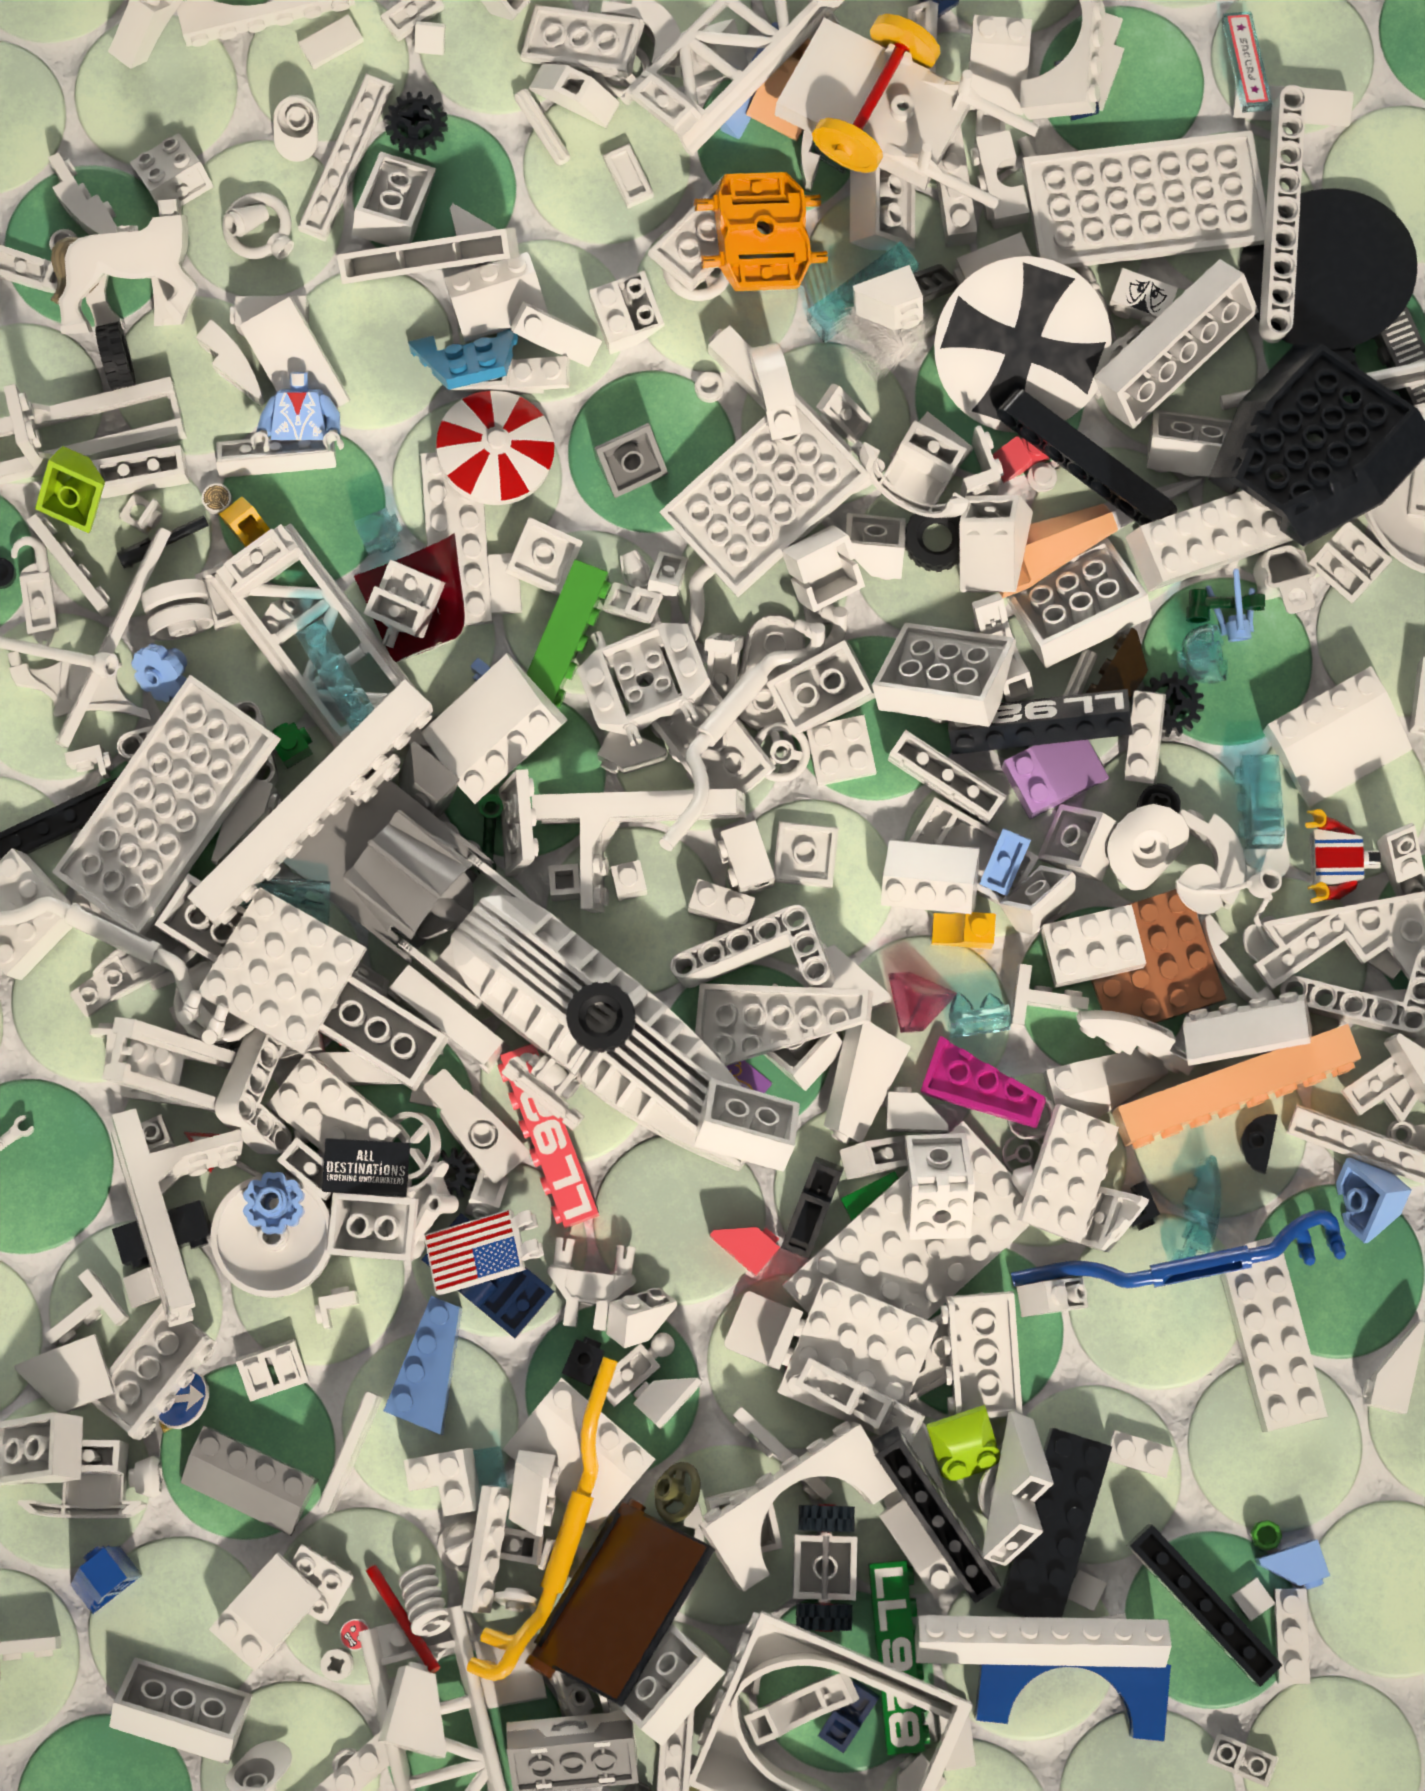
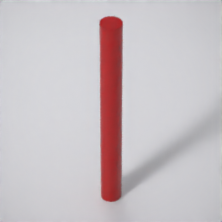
[366,1565,441,1673]

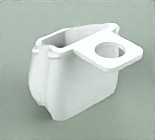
[1253,544,1317,614]

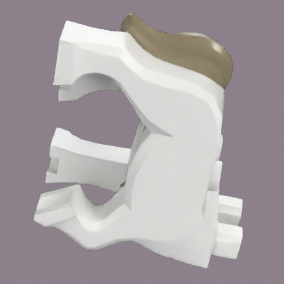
[50,199,198,334]

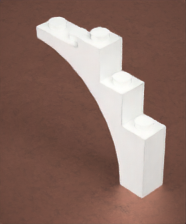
[108,0,183,69]

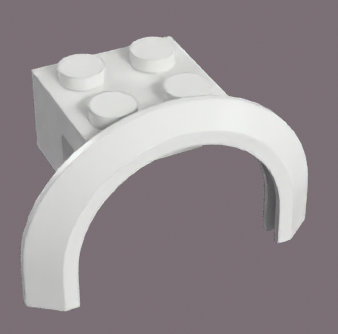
[860,420,970,518]
[18,1440,147,1519]

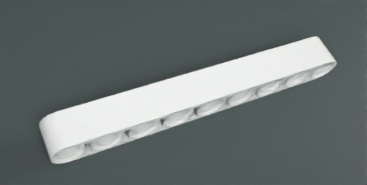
[1259,85,1306,343]

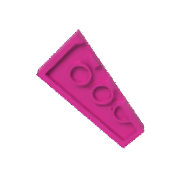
[920,1036,1046,1128]

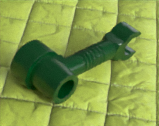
[1186,589,1265,623]
[477,794,503,874]

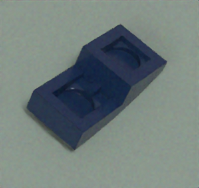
[818,1679,880,1753]

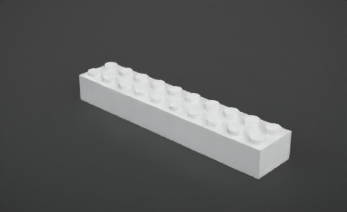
[154,873,448,1091]

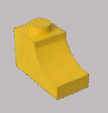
[219,496,270,547]
[931,912,996,949]

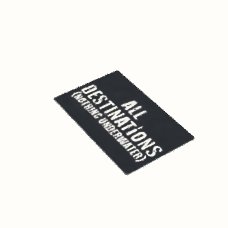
[322,1138,410,1197]

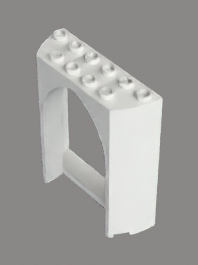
[689,1611,973,1791]

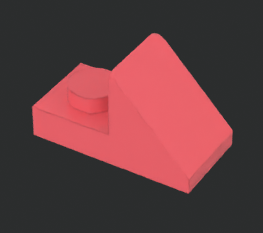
[992,436,1051,483]

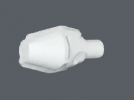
[620,550,651,590]

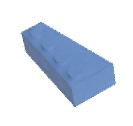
[383,1296,462,1435]

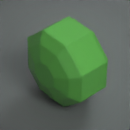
[1250,1520,1282,1551]

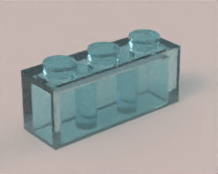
[1234,755,1285,849]

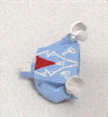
[251,372,344,452]

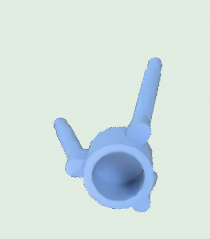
[1206,568,1255,642]

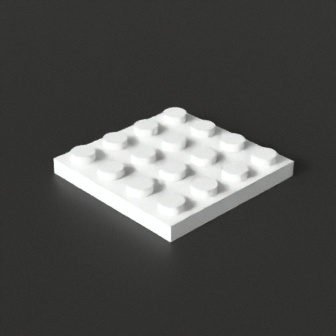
[198,887,367,1055]
[777,1277,939,1436]

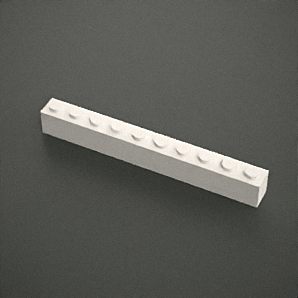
[187,679,433,927]

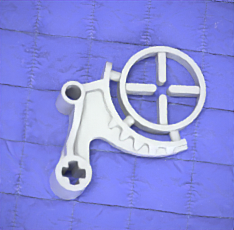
[389,1112,459,1259]

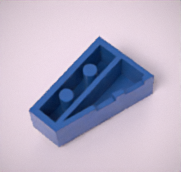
[71,1545,142,1614]

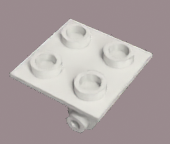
[290,1544,355,1625]

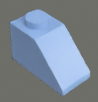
[1255,1539,1330,1589]

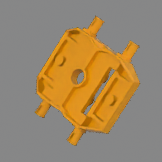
[694,172,828,291]

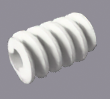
[399,1564,451,1637]

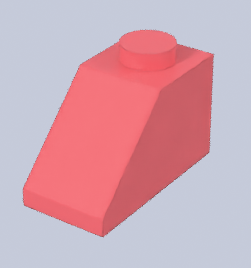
[710,1227,780,1277]

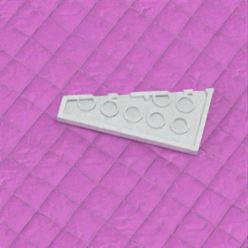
[695,983,873,1066]

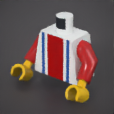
[1305,809,1381,903]

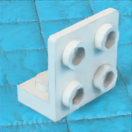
[130,134,214,209]

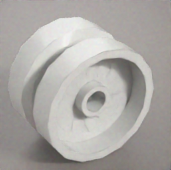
[141,579,215,641]

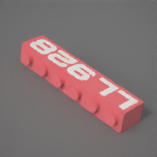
[497,1044,599,1229]

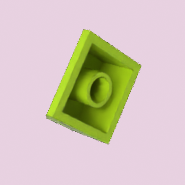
[35,446,105,533]

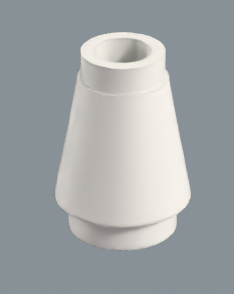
[223,204,269,237]

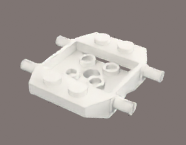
[577,610,711,746]

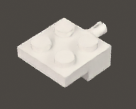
[363,560,445,648]

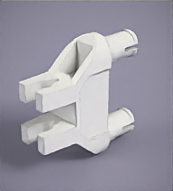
[547,1237,636,1331]

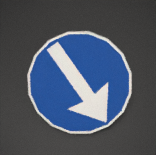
[158,1371,209,1429]

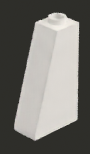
[824,1022,911,1145]

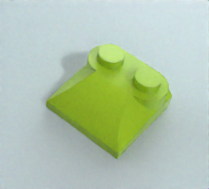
[926,1405,1001,1481]

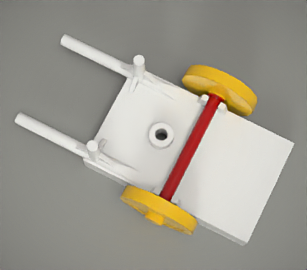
[775,14,1040,210]

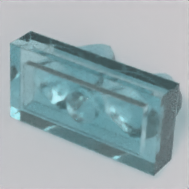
[948,992,1011,1038]

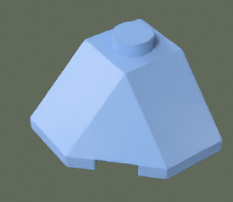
[1336,1158,1412,1243]

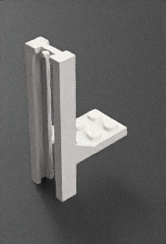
[0,376,187,484]
[532,789,746,913]
[102,1017,237,1113]
[111,1108,243,1327]

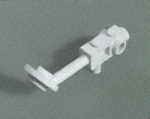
[494,1588,595,1717]

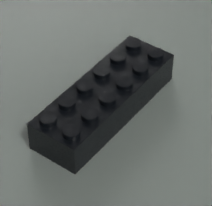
[997,1428,1113,1618]

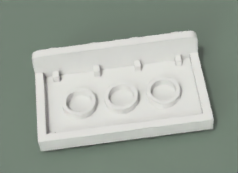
[650,684,776,795]
[266,1052,403,1159]
[1017,1104,1119,1243]
[941,1291,1023,1418]
[91,1303,217,1441]

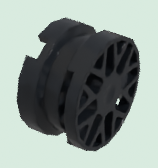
[1136,783,1181,813]

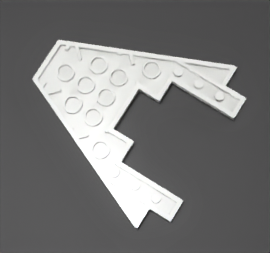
[1253,891,1425,1123]

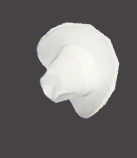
[1107,804,1189,891]

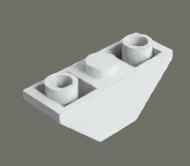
[529,63,620,128]
[1377,823,1425,896]

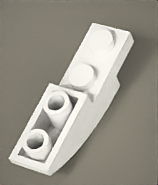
[48,152,123,235]
[451,356,570,394]
[1076,1010,1195,1075]

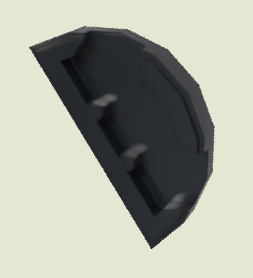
[1240,1114,1278,1175]

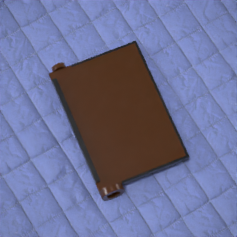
[524,1498,715,1707]

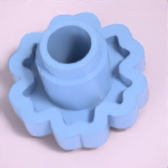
[131,643,187,702]
[243,1172,305,1235]

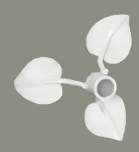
[1175,828,1290,962]

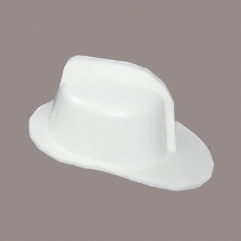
[437,1513,508,1572]
[225,1741,292,1791]

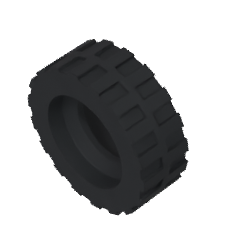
[95,321,136,391]
[905,503,961,572]
[566,982,636,1053]

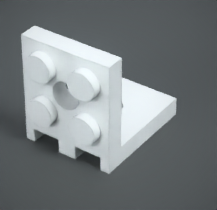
[905,1133,975,1240]

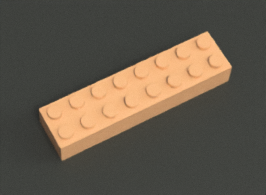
[1112,1024,1361,1149]

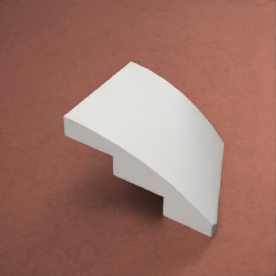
[14,1334,115,1414]

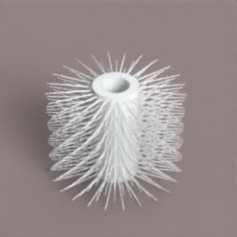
[831,301,939,381]

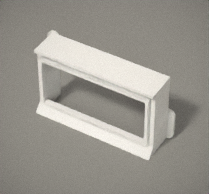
[387,964,510,1074]

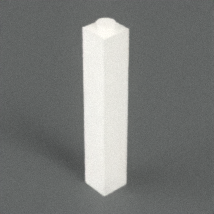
[708,325,852,455]

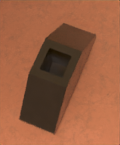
[1085,628,1148,702]

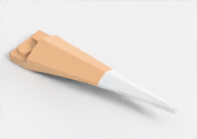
[999,476,1203,598]

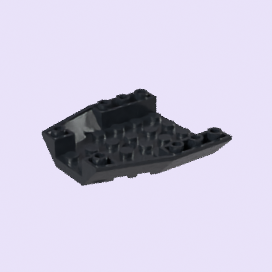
[1208,344,1425,547]

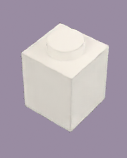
[611,860,648,901]
[548,863,581,901]

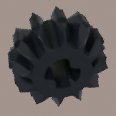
[428,1148,478,1199]

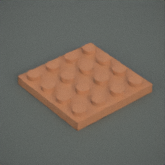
[1091,889,1227,1023]

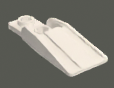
[70,925,188,1017]
[423,1069,530,1183]

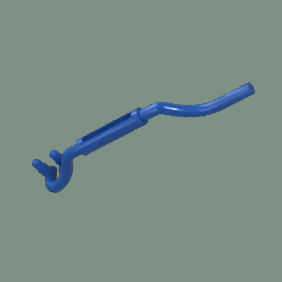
[1011,1209,1346,1289]

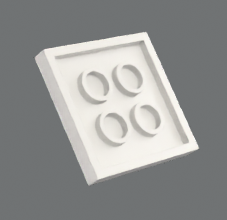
[499,769,539,877]

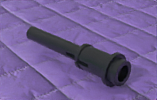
[116,515,209,569]

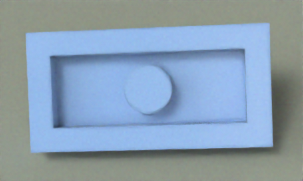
[979,828,1031,896]

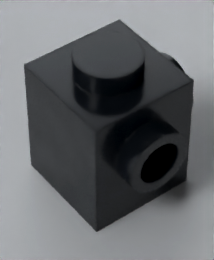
[562,1336,605,1386]

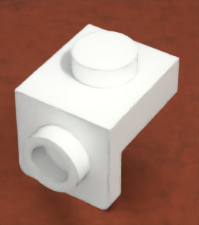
[261,598,303,647]
[90,1023,128,1064]
[314,1286,360,1329]

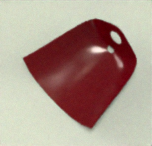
[354,533,465,663]

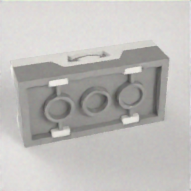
[507,1711,639,1791]

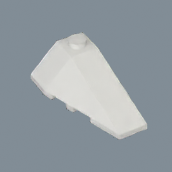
[1043,1049,1168,1119]

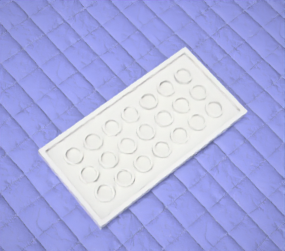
[1022,130,1266,268]
[52,675,281,935]
[782,1121,1030,1320]

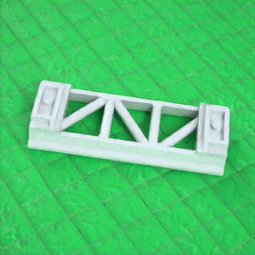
[620,0,845,156]
[210,523,433,749]
[358,1605,507,1791]

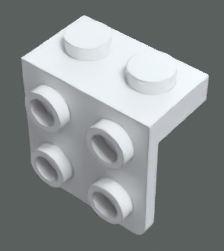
[960,425,1004,498]
[724,1291,806,1370]

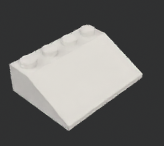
[1006,537,1152,668]
[872,622,1016,727]
[421,653,568,804]
[1263,666,1412,808]
[502,1378,656,1531]

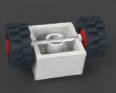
[793,1504,857,1632]

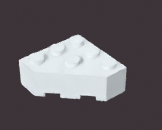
[0,848,72,980]

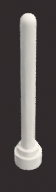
[0,636,118,678]

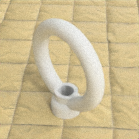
[222,192,294,260]

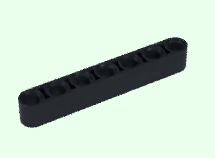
[996,388,1177,526]

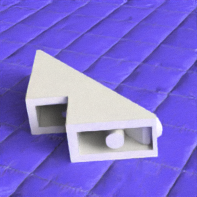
[982,1411,1054,1566]

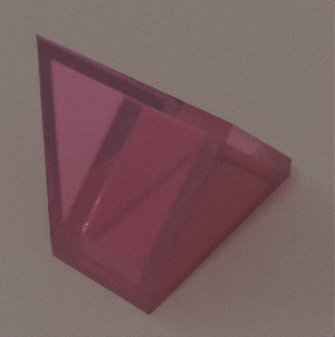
[888,972,958,1033]

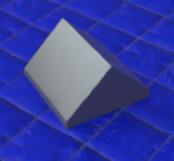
[594,423,668,498]

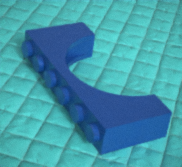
[974,1664,1171,1742]

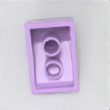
[1001,740,1109,820]

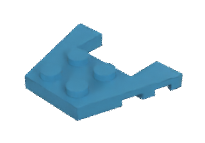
[408,328,518,390]

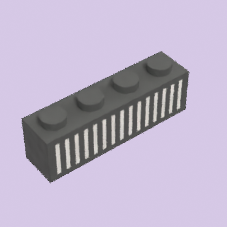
[1372,306,1425,406]

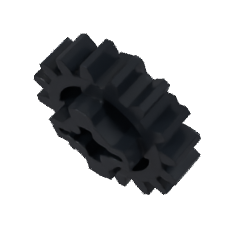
[384,91,448,156]
[1142,671,1205,737]

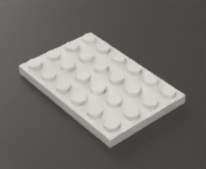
[659,395,870,597]

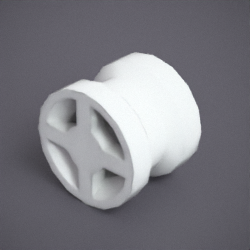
[320,1648,354,1681]

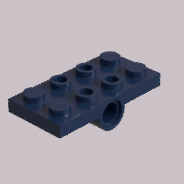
[422,1213,555,1339]

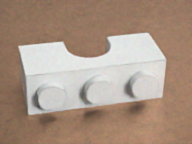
[970,130,1030,229]

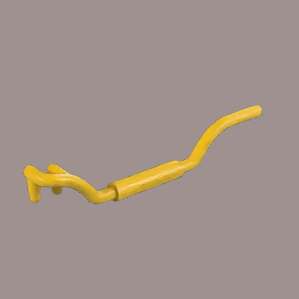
[467,1357,618,1681]

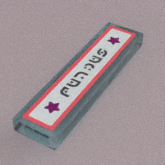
[1222,12,1272,113]

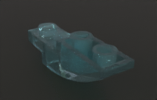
[1171,1155,1221,1261]

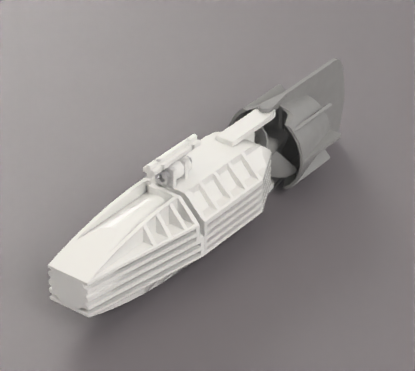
[283,780,747,1171]

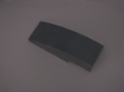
[781,1157,844,1259]

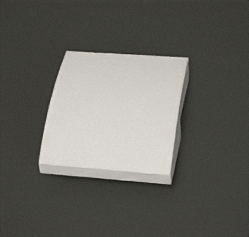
[1309,522,1393,604]
[474,1633,547,1709]

